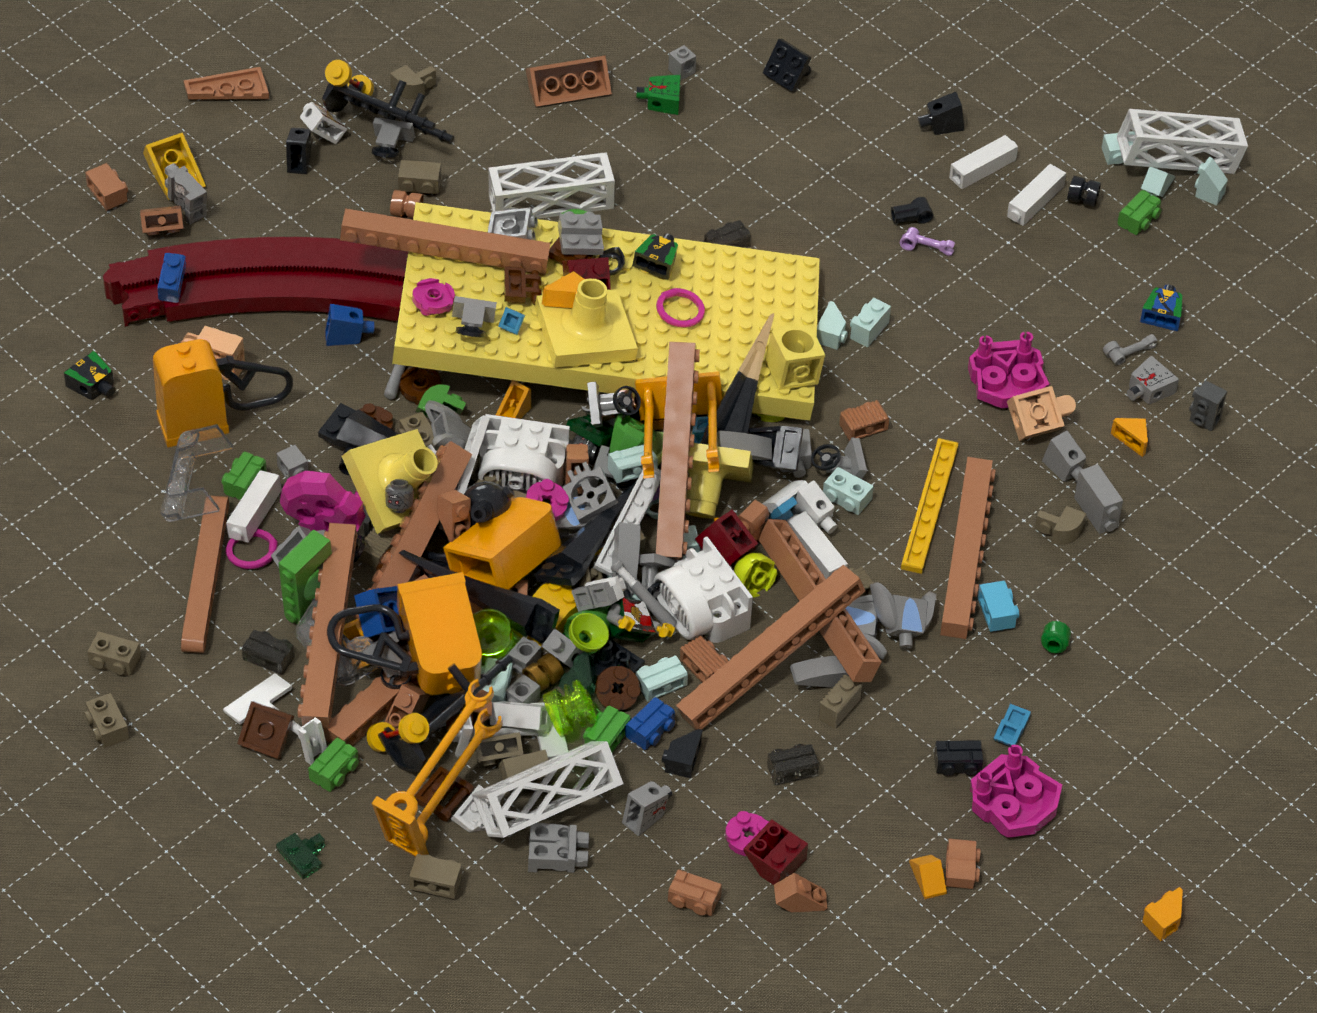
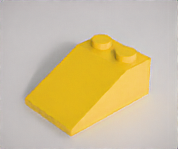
[143,132,206,200]
[509,583,579,650]

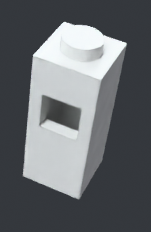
[489,701,550,730]

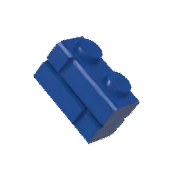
[157,253,186,303]
[625,697,675,750]

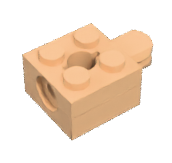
[181,326,245,381]
[1007,386,1076,441]

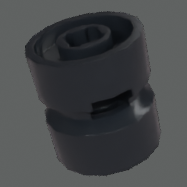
[1067,175,1101,207]

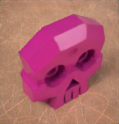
[968,332,1050,408]
[280,471,366,531]
[970,744,1062,838]

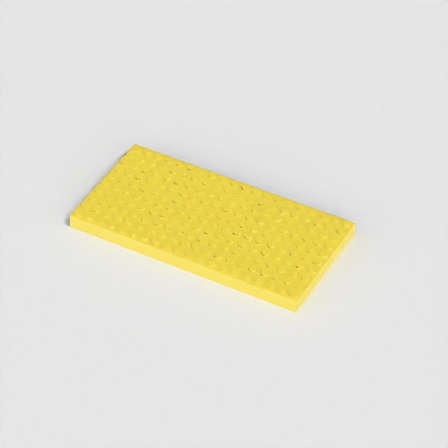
[392,202,820,421]

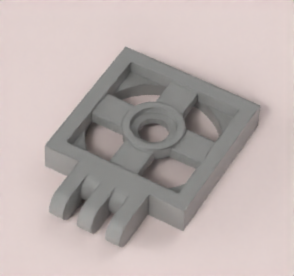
[563,461,618,523]

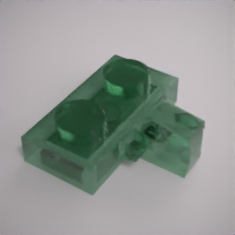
[276,833,325,880]

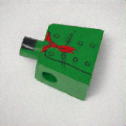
[636,75,680,115]

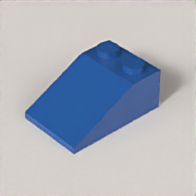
[354,586,404,639]

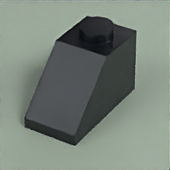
[662,729,703,778]

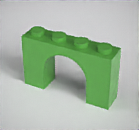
[278,529,332,627]

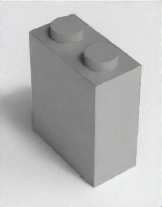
[1074,464,1123,534]

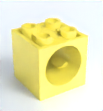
[765,325,825,390]

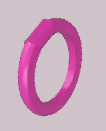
[656,288,705,328]
[226,529,278,569]

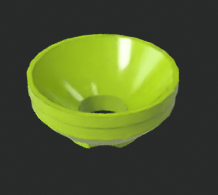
[569,613,609,652]

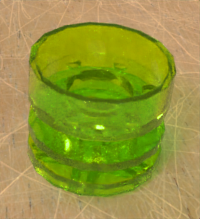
[473,609,515,666]
[542,679,597,738]

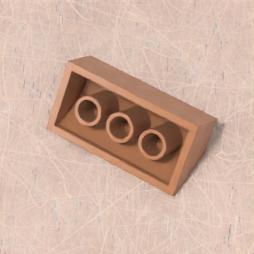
[526,56,612,107]

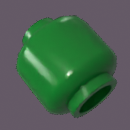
[1041,621,1071,653]

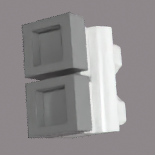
[572,576,626,611]

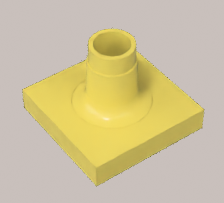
[535,279,638,367]
[341,429,438,534]
[686,443,753,518]

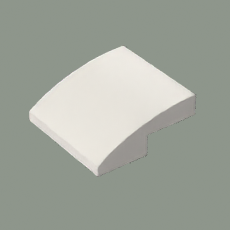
[762,480,808,513]

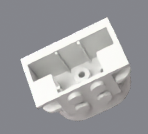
[478,414,570,500]
[654,537,753,643]

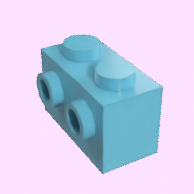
[978,580,1019,632]

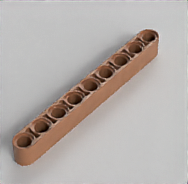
[181,495,229,653]

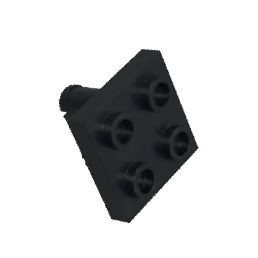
[762,39,812,92]
[582,639,645,693]

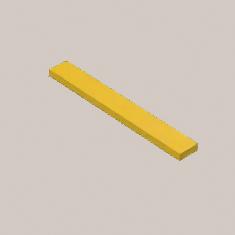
[901,438,959,574]

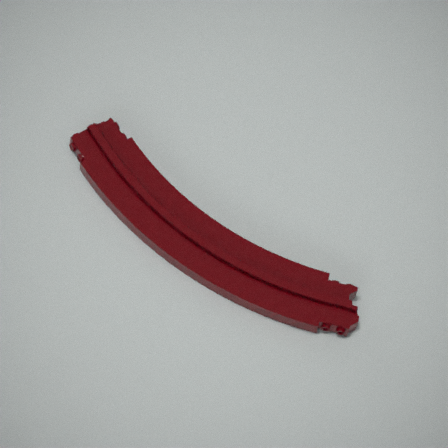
[103,237,408,327]

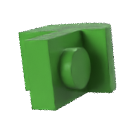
[415,384,466,417]

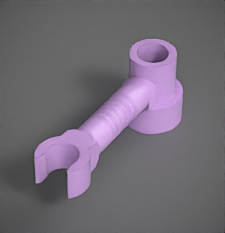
[900,227,955,256]

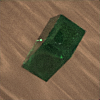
[558,651,596,706]

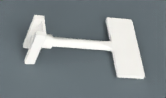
[223,673,327,765]
[453,702,568,759]

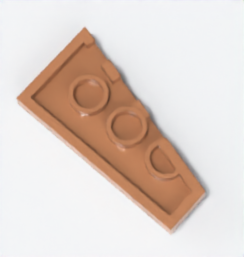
[184,67,269,99]

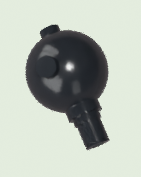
[464,481,515,528]

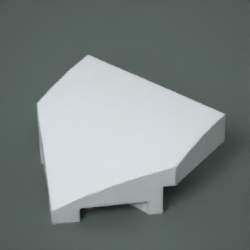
[451,785,500,832]

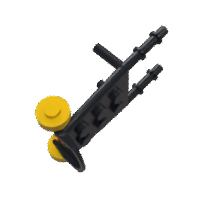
[322,60,454,143]
[367,654,513,772]

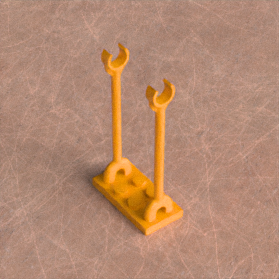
[635,371,723,479]
[371,679,503,857]

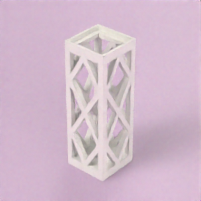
[1117,109,1248,174]
[488,152,615,219]
[472,741,623,838]

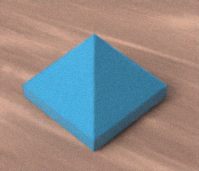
[498,307,525,335]

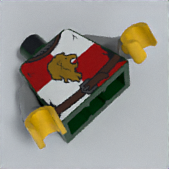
[606,590,675,643]

